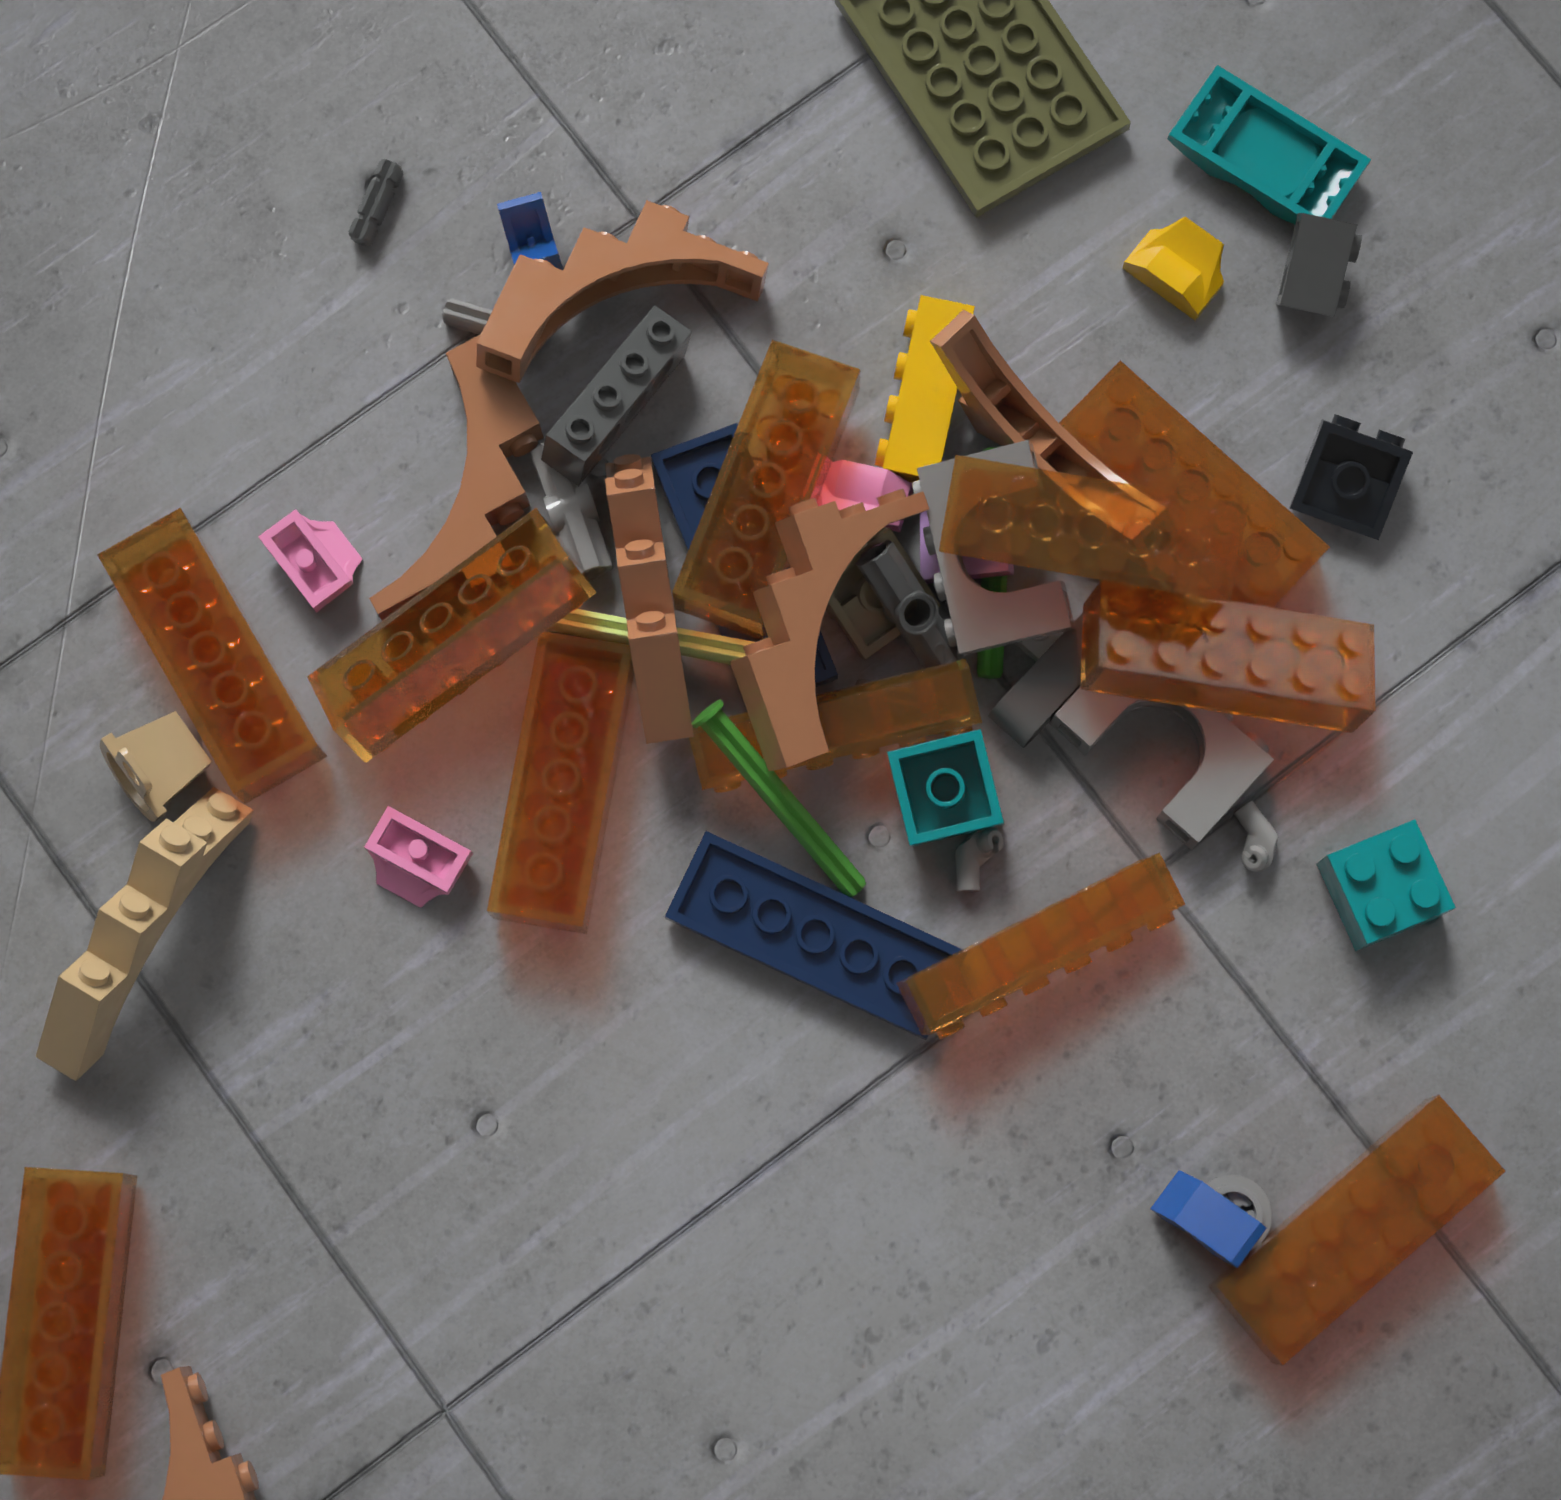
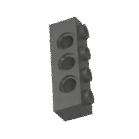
[541,305,692,486]

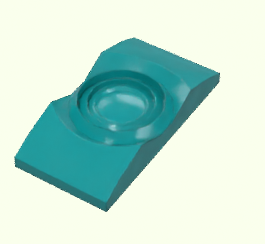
[1167,65,1371,225]

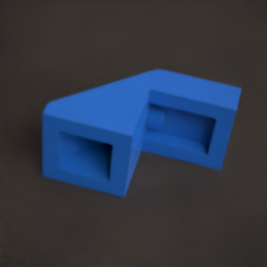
[497,192,563,270]
[1150,1170,1267,1268]

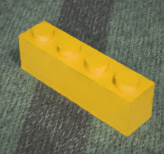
[875,295,975,488]

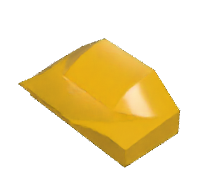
[1122,217,1224,321]

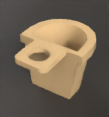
[100,711,212,822]

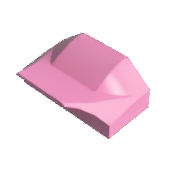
[812,460,913,532]
[258,509,363,613]
[364,806,473,908]

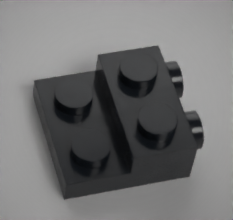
[1289,414,1413,540]

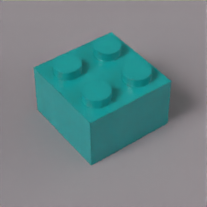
[887,729,1005,847]
[1316,819,1456,951]

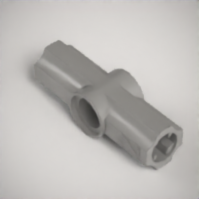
[531,443,613,582]

